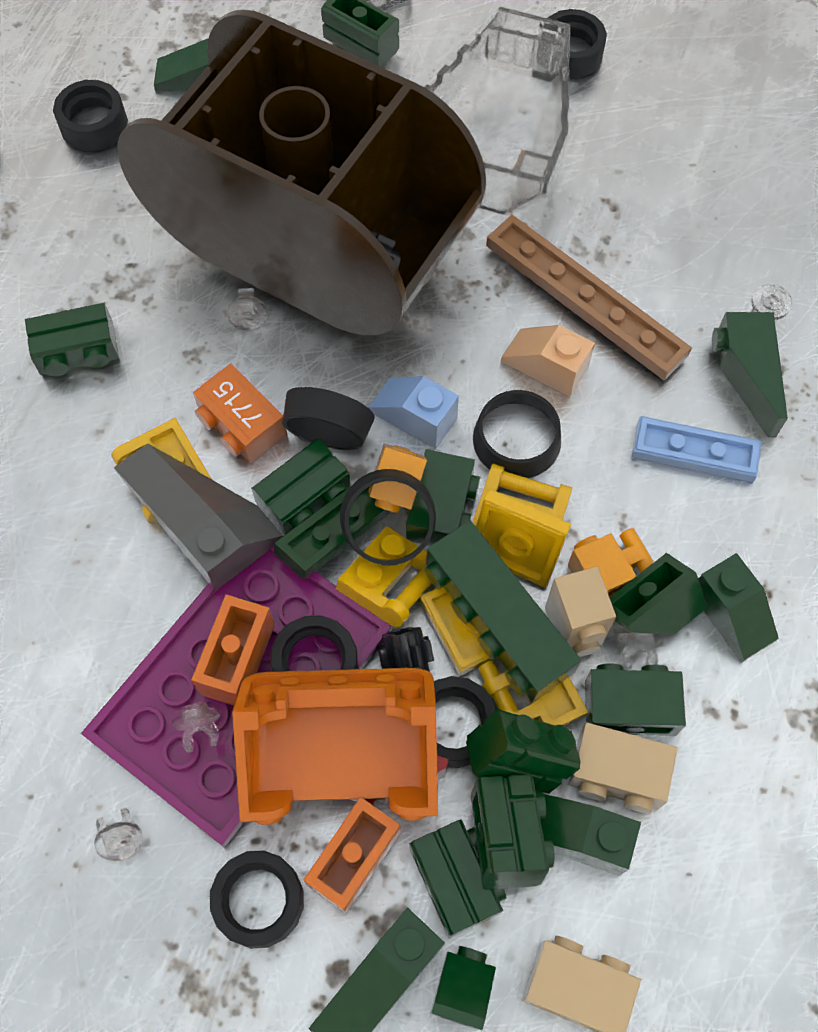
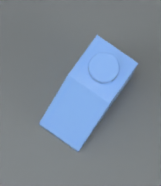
[368,376,459,449]

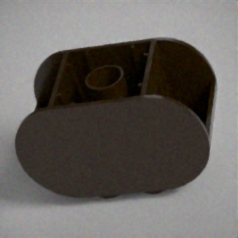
[117,10,486,335]

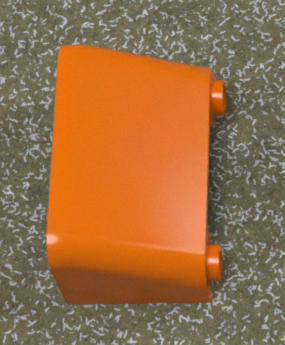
[232,668,438,825]

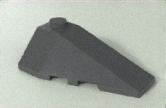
[114,443,283,591]

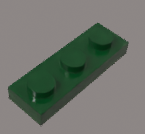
[273,486,391,580]

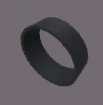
[282,387,375,450]
[473,390,561,478]
[340,469,436,565]

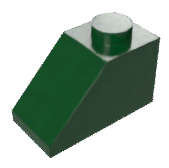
[609,552,708,634]
[698,553,779,662]
[430,946,496,1030]

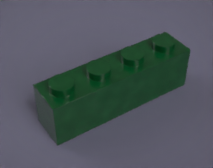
[425,520,582,703]

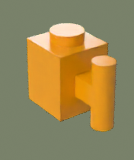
[368,443,427,513]
[568,528,654,597]

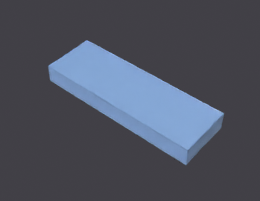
[631,416,762,483]

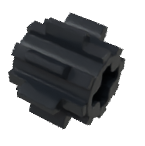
[377,627,434,672]

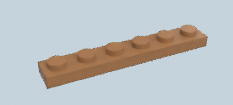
[486,214,692,381]

